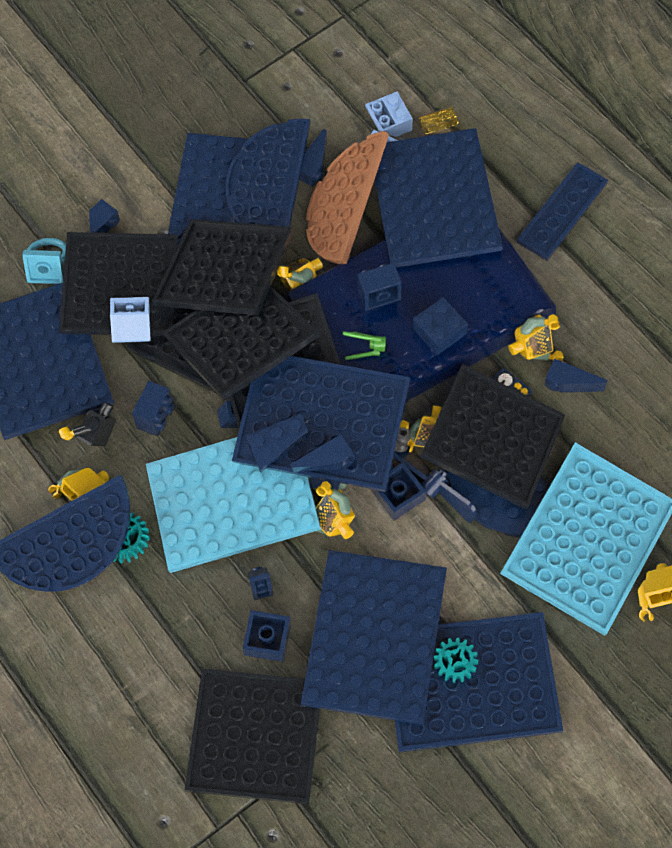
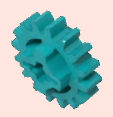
[434,638,478,683]

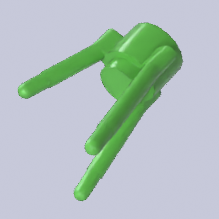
[343,331,386,360]

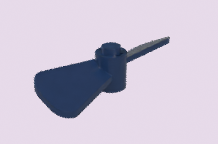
[394,447,477,523]

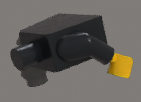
[59,402,116,446]

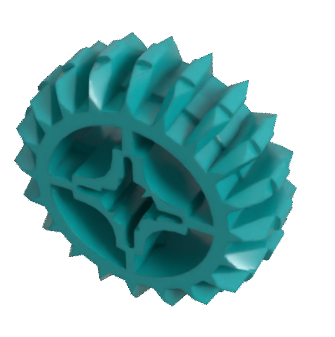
[113,512,150,563]

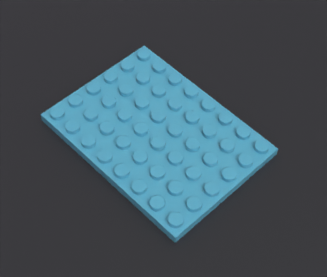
[146,437,321,573]
[500,442,672,636]

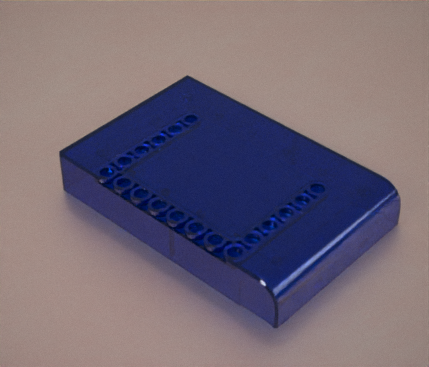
[287,227,557,402]

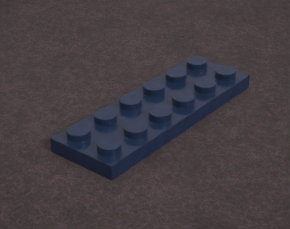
[517,162,608,261]

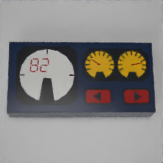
[493,368,533,396]

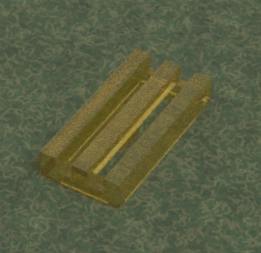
[419,107,459,135]

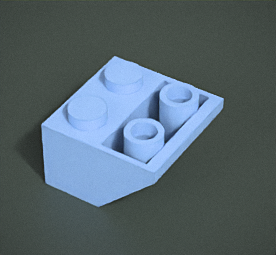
[365,92,413,137]
[110,297,150,343]

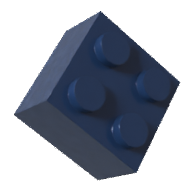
[357,263,402,311]
[413,297,468,355]
[132,381,174,437]
[371,462,426,521]
[243,610,291,662]

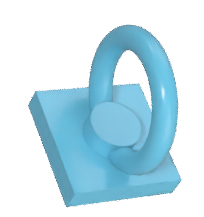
[22,238,66,284]

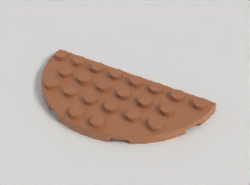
[306,131,389,264]

